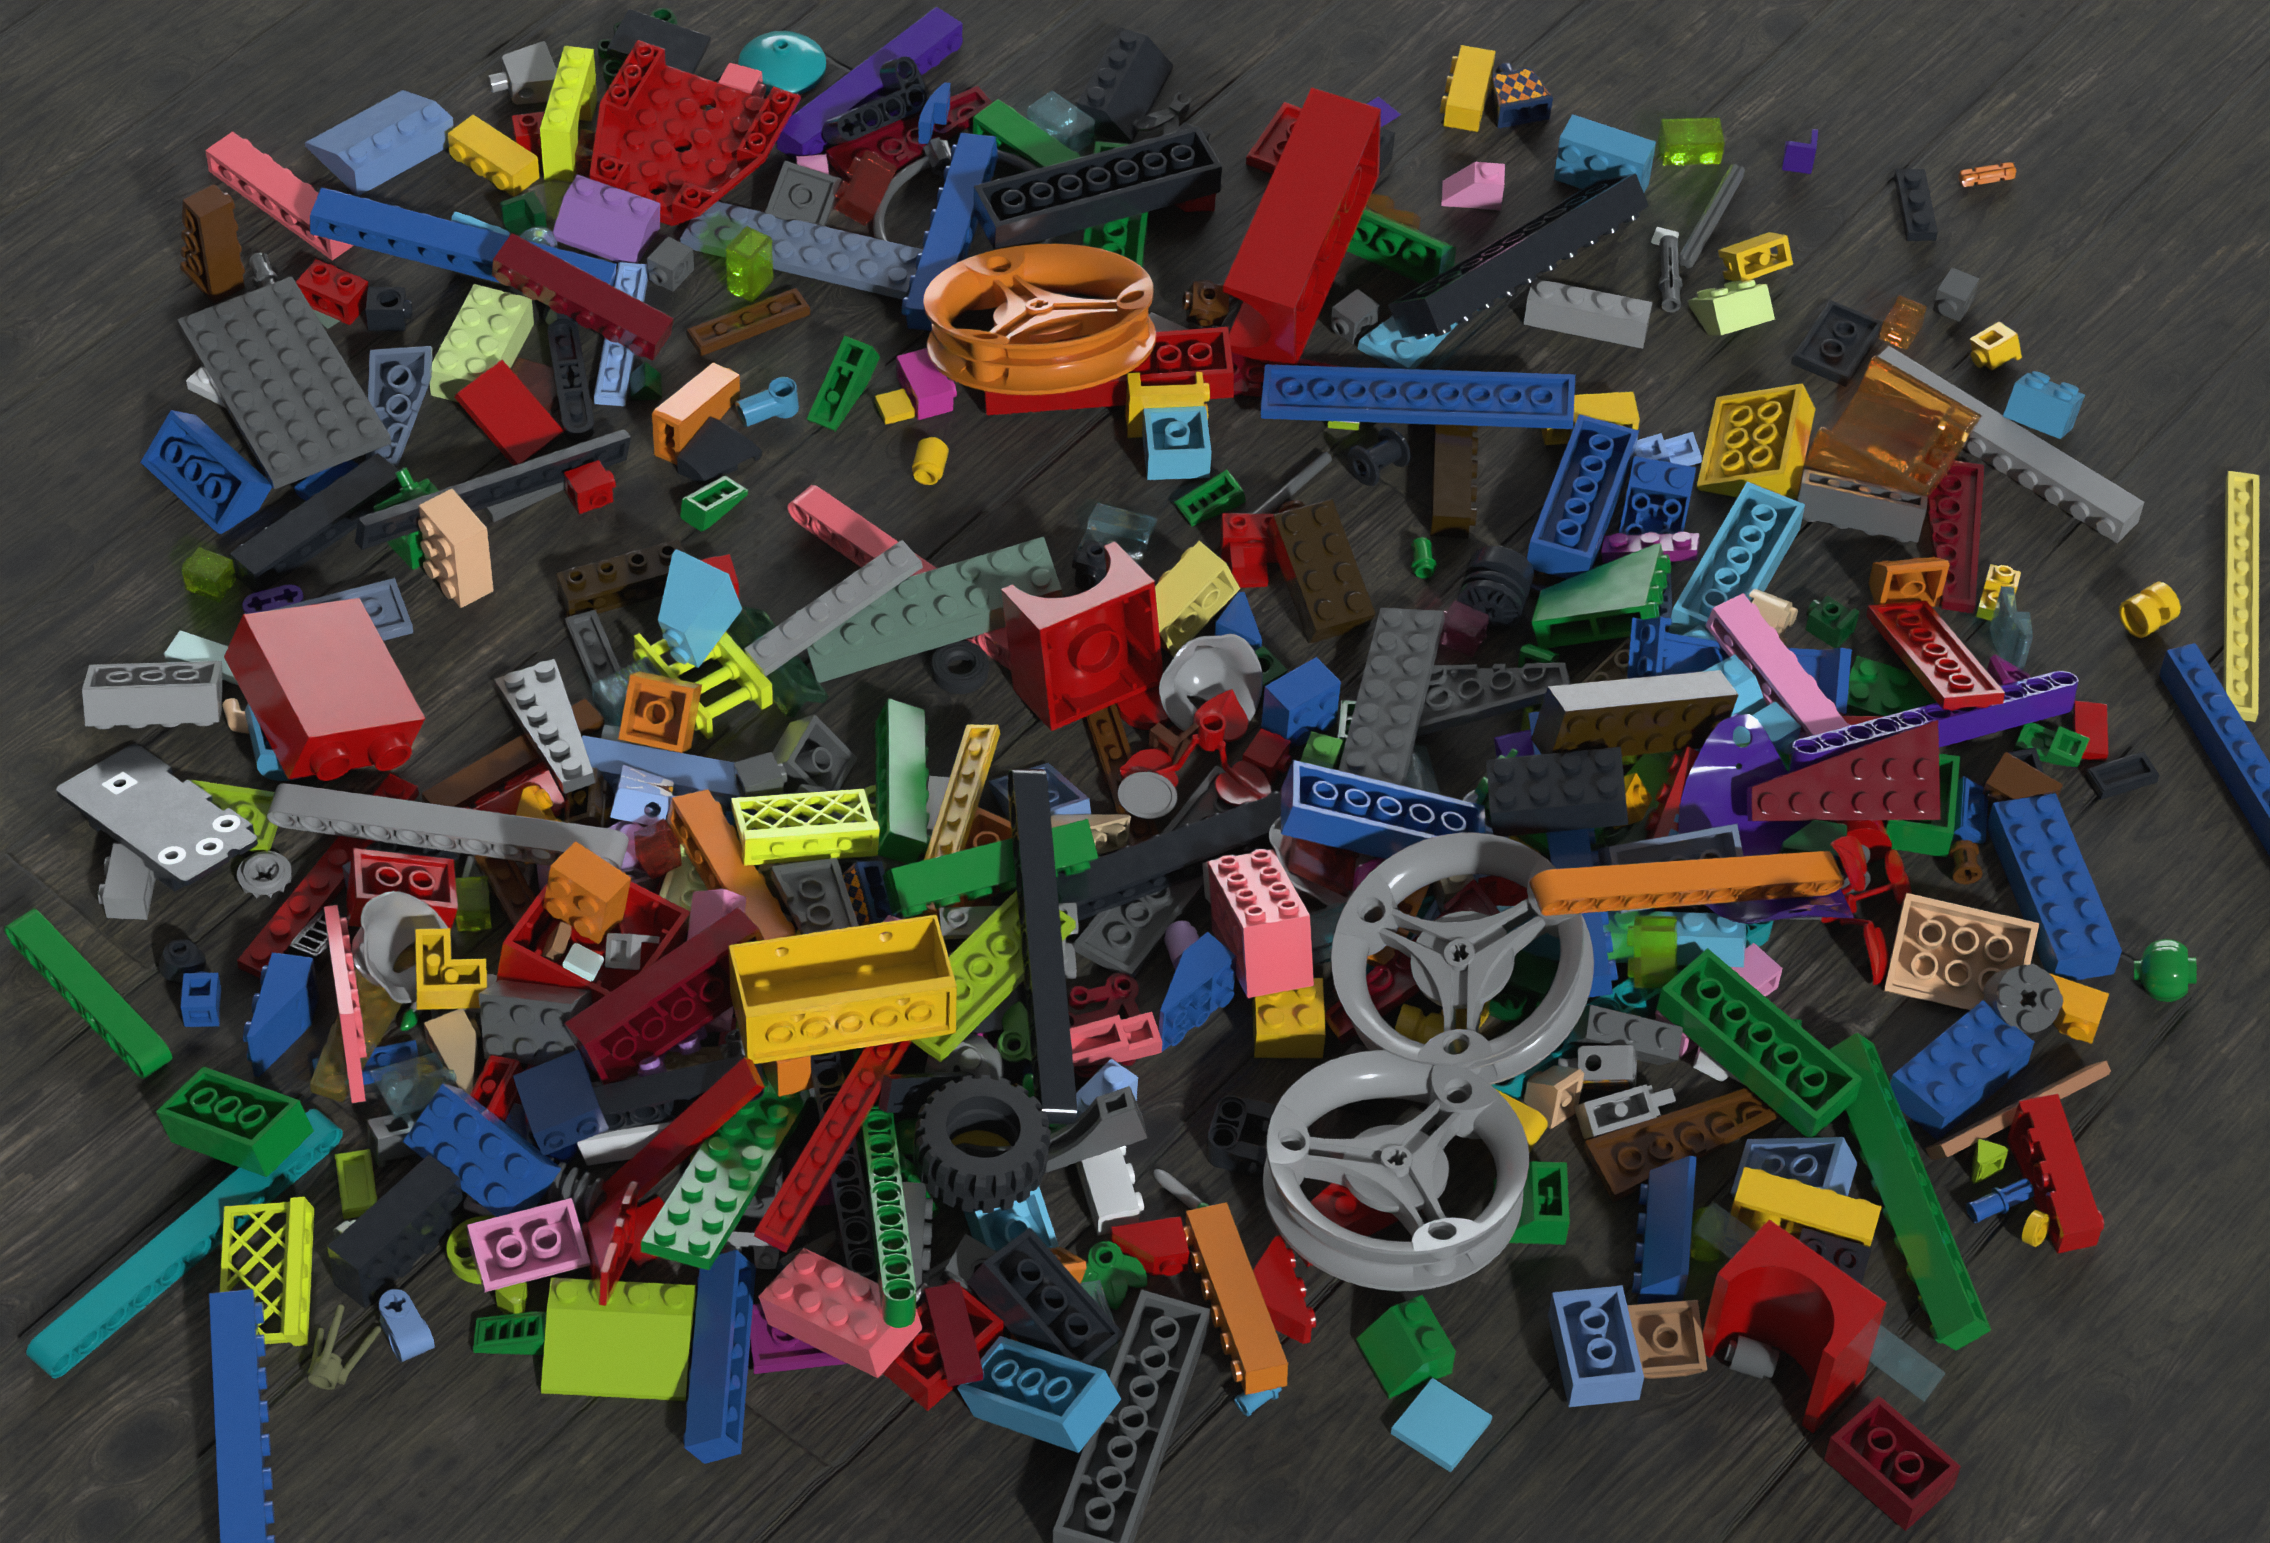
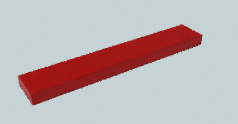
[603,1057,765,1201]

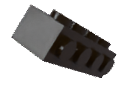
[556,539,685,617]

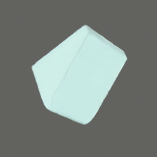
[562,943,604,982]

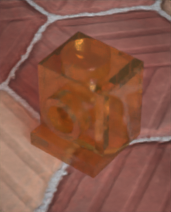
[1880,295,1927,350]

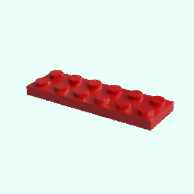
[1866,601,2005,711]

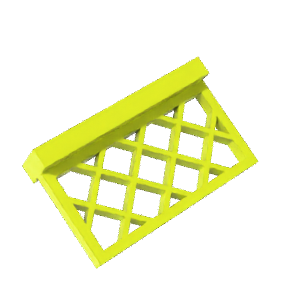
[731,789,880,866]
[220,1197,314,1346]

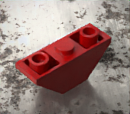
[1253,1235,1316,1344]

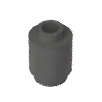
[1724,1335,1779,1379]

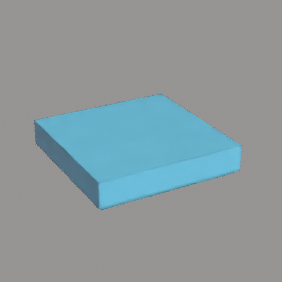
[1391,1378,1492,1472]

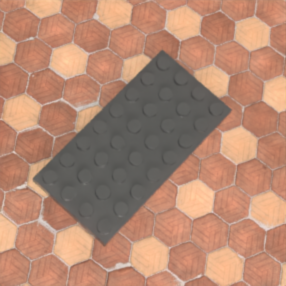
[177,276,391,489]

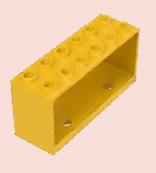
[729,915,957,1064]

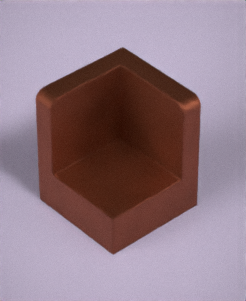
[1149,722,1199,765]

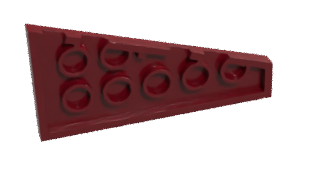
[1747,720,1940,821]

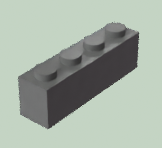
[1796,469,1928,542]

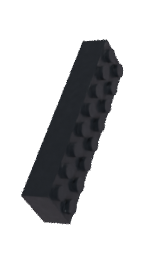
[974,126,1222,250]

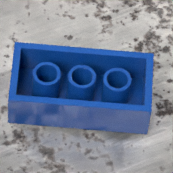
[1890,1000,2035,1141]
[403,1083,562,1217]

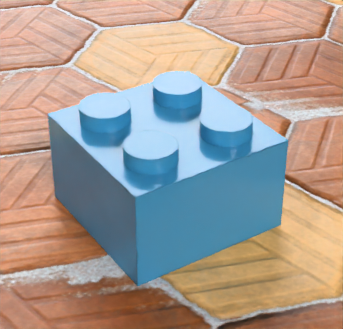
[2003,371,2085,439]

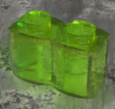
[1627,916,1678,988]

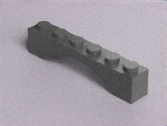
[948,1086,1147,1206]

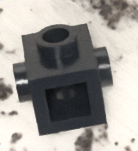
[1072,539,1107,590]

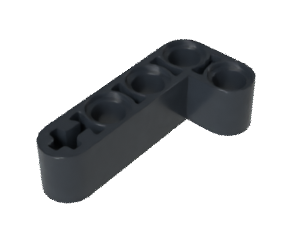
[822,56,929,145]

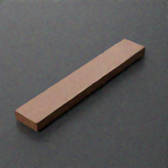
[1926,1061,2111,1160]

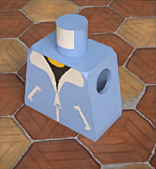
[610,765,677,827]

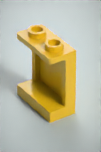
[1125,372,1210,438]

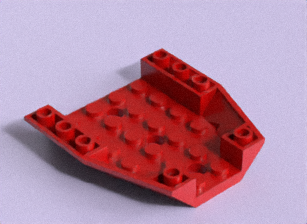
[590,40,801,226]

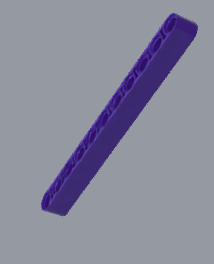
[1789,671,2079,773]

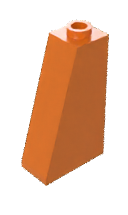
[652,363,740,465]

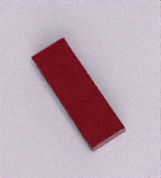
[924,1282,984,1387]

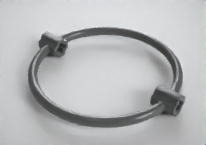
[872,137,1061,244]

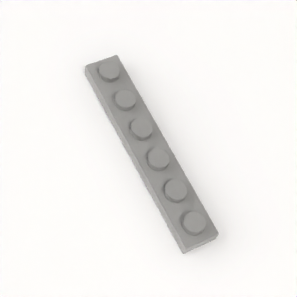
[745,540,923,677]

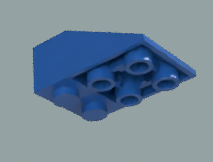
[1619,456,1696,535]
[1159,932,1237,1052]
[243,952,319,1077]

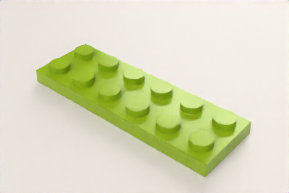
[912,891,1076,1062]

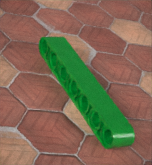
[4,908,172,1079]

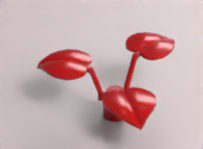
[1119,689,1271,806]
[1821,836,1912,986]

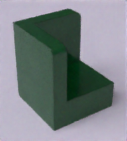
[500,191,547,239]

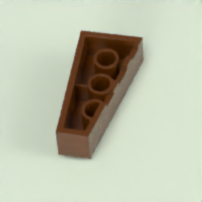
[180,184,245,304]

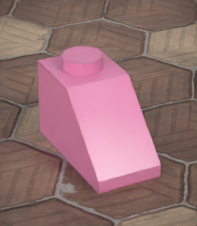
[1441,162,1505,210]

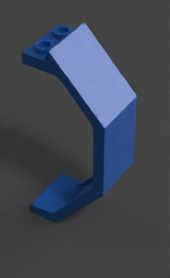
[1627,617,1852,715]

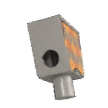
[1558,1045,1637,1092]

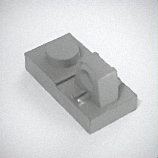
[721,1232,781,1270]

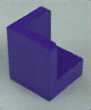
[1782,129,1818,174]

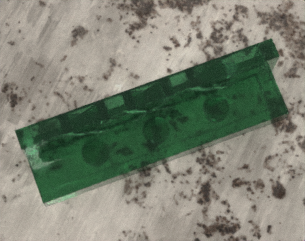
[726,606,829,717]

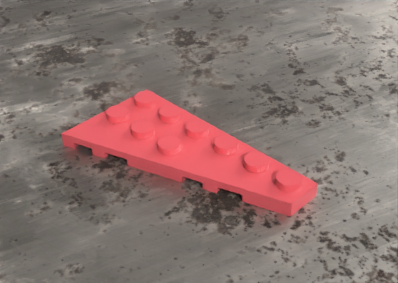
[324,905,367,1103]

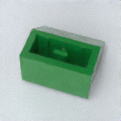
[1493,1161,1570,1245]

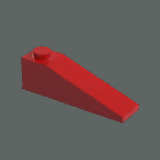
[464,762,566,818]
[582,1181,639,1306]

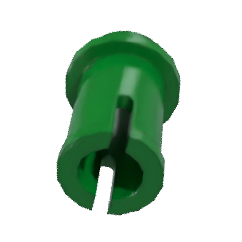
[1411,537,1437,579]

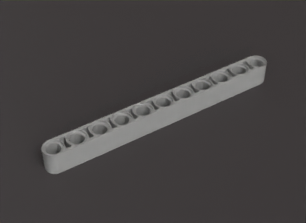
[267,784,629,870]

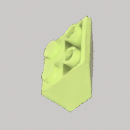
[1688,280,1775,335]

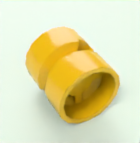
[2119,582,2181,638]
[1395,1003,1444,1044]

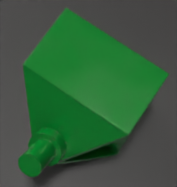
[374,467,439,570]

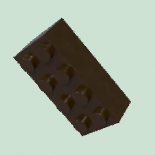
[1266,499,1375,644]

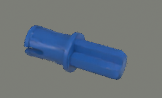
[1965,1178,2034,1223]

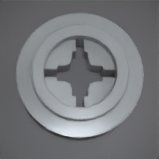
[237,851,292,898]

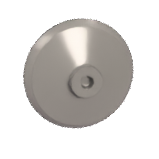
[1118,772,1177,819]

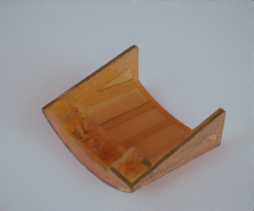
[1804,355,1982,497]

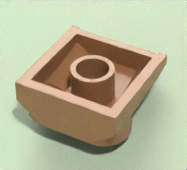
[1627,1300,1707,1379]

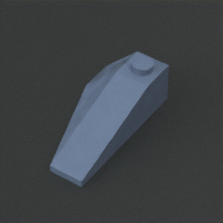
[366,346,432,466]

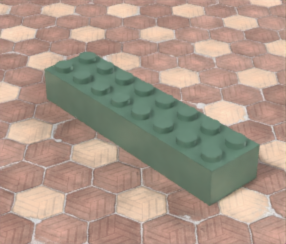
[796,537,1063,683]

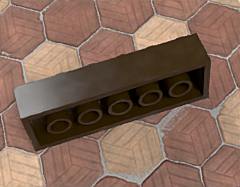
[1531,670,1739,756]

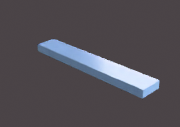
[594,262,648,406]

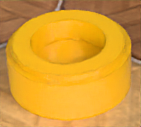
[2022,1210,2050,1247]

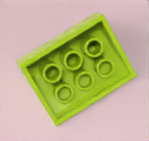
[541,1278,696,1401]

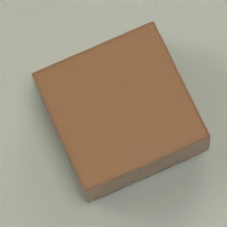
[541,921,572,963]

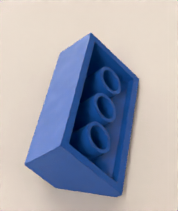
[140,410,272,534]
[1632,1156,1696,1305]

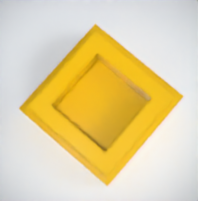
[875,388,915,425]

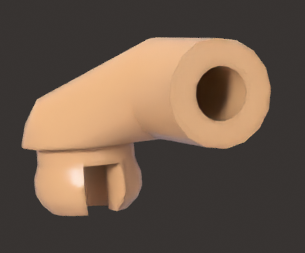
[222,698,249,734]

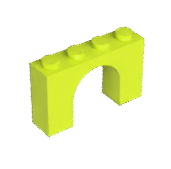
[540,46,597,184]

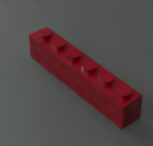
[492,233,673,361]

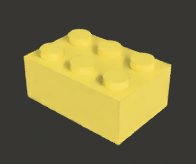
[1155,541,1240,657]

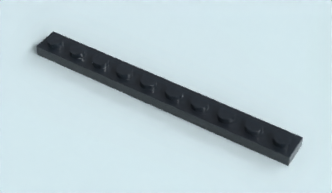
[355,429,631,550]

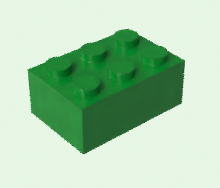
[1883,753,1960,858]

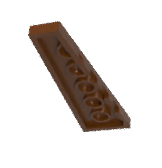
[1583,1088,1781,1202]

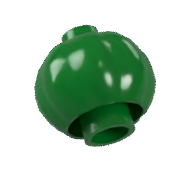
[2134,939,2197,1002]

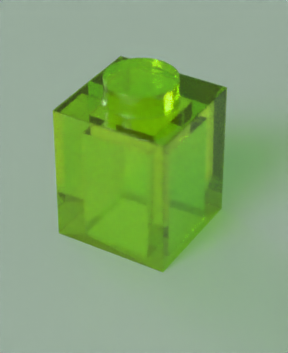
[182,547,236,603]
[455,876,492,931]

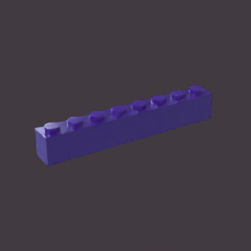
[777,7,963,162]

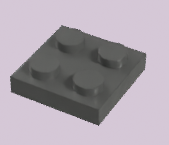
[765,161,842,227]

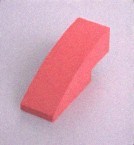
[1070,1012,1162,1066]

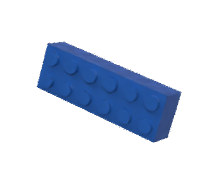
[1527,414,1639,579]
[1281,760,1486,877]
[1987,793,2122,981]

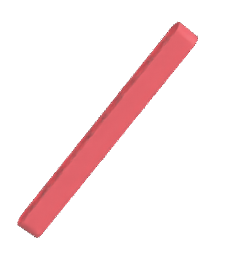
[787,485,1011,671]

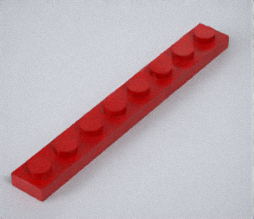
[237,773,419,978]
[754,1040,912,1253]

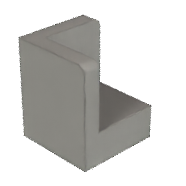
[605,933,660,970]

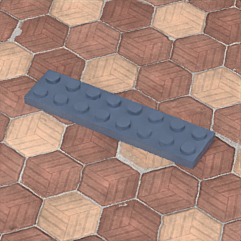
[680,202,923,299]

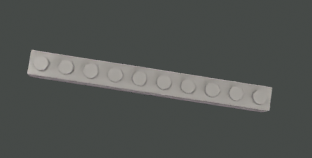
[1863,346,2144,543]

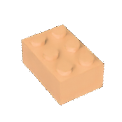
[418,489,493,608]

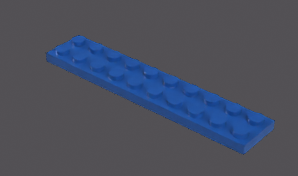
[1261,365,1575,429]

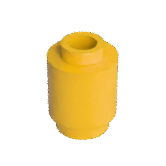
[912,437,949,485]

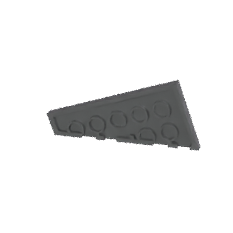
[1416,663,1570,737]

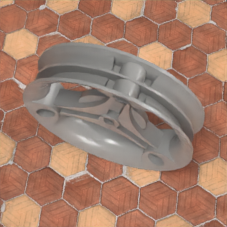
[1331,833,1594,1085]
[1263,1050,1529,1291]

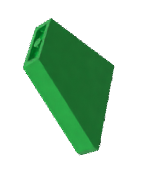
[1532,543,1671,648]

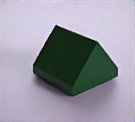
[630,362,662,401]

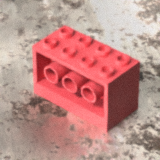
[1208,849,1314,998]

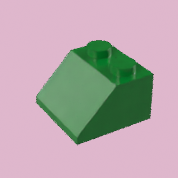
[1356,1295,1456,1399]

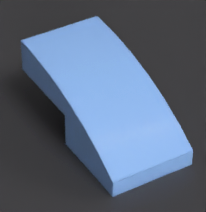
[1635,432,1702,466]

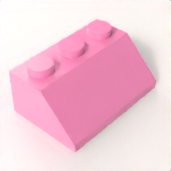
[467,1198,591,1292]

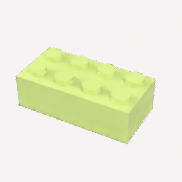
[429,284,534,402]

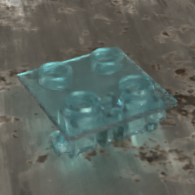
[370,1052,457,1118]

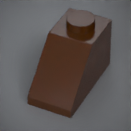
[1982,752,2063,804]

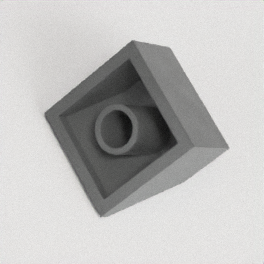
[772,714,857,794]

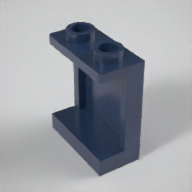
[513,1049,608,1155]

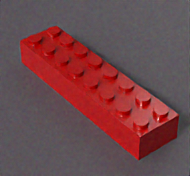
[985,327,1234,415]

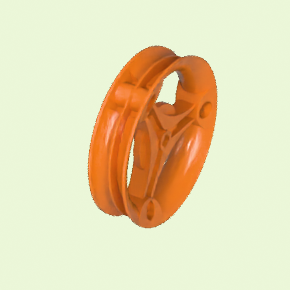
[923,244,1156,395]

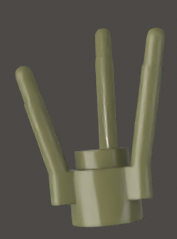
[307,1304,381,1390]

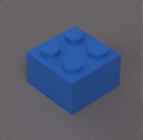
[1261,657,1341,750]

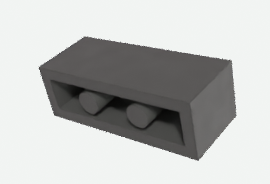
[1568,1005,1683,1065]

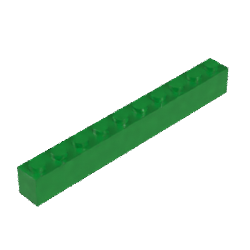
[1829,1033,1991,1351]

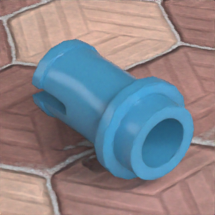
[1234,1387,1282,1417]

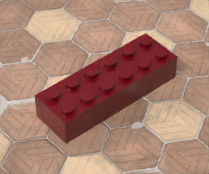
[564,907,764,1085]

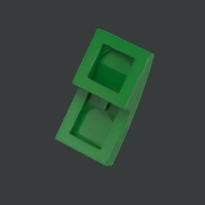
[2013,722,2090,767]

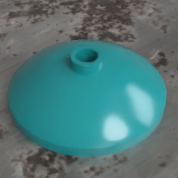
[738,31,826,95]

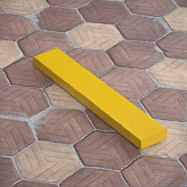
[924,725,1000,860]

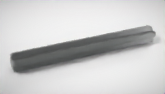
[1679,164,1745,268]

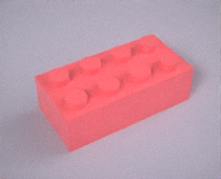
[759,1248,922,1378]

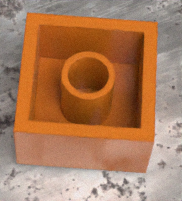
[618,671,702,753]
[543,841,631,944]

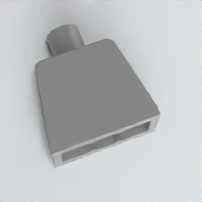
[488,41,557,104]

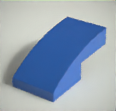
[919,83,951,144]

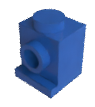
[181,971,221,1027]

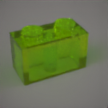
[1658,118,1725,165]
[726,226,773,302]

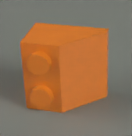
[1868,557,1950,607]

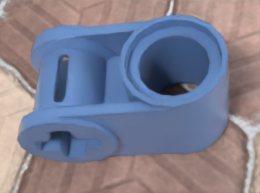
[379,1289,435,1362]

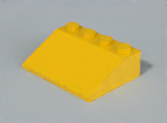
[1697,383,1815,499]

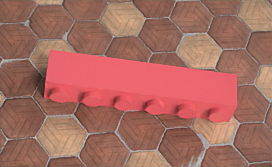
[205,132,354,261]

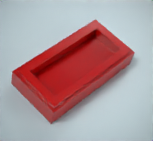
[2073,701,2108,761]

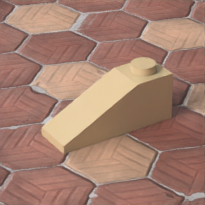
[424,1009,481,1095]

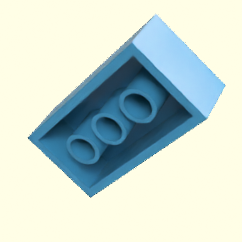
[957,1336,1121,1453]

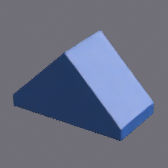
[1215,592,1262,651]

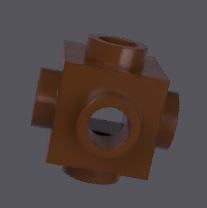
[1182,280,1229,326]

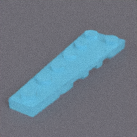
[1358,316,1457,369]

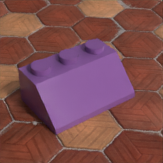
[552,175,660,264]

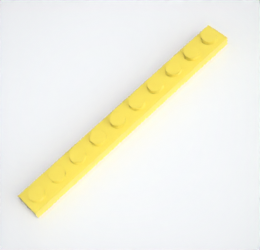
[2224,471,2259,722]

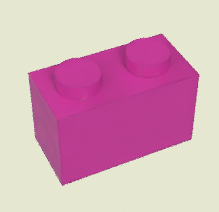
[896,348,957,420]

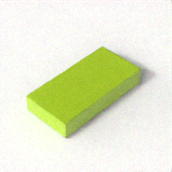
[335,1149,377,1219]

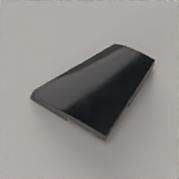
[677,416,762,485]

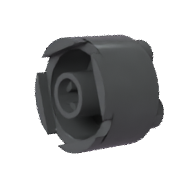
[1983,964,2063,1034]

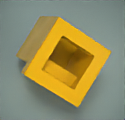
[1970,322,2022,370]

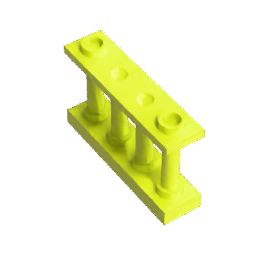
[633,632,773,739]

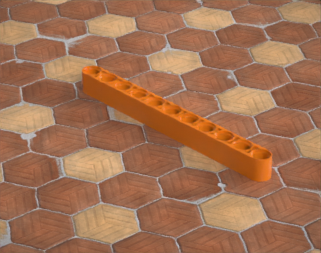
[1529,851,1844,916]

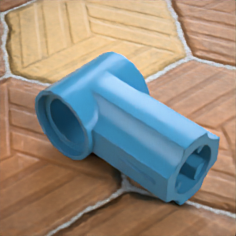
[735,377,799,427]

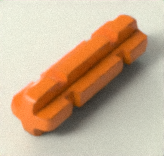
[1958,162,2016,187]

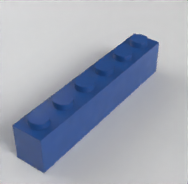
[683,1250,756,1464]

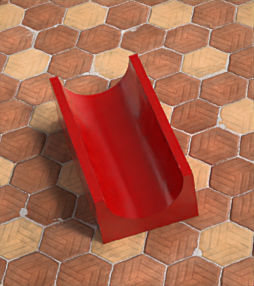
[1223,87,1381,366]

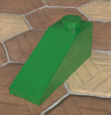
[807,335,880,432]

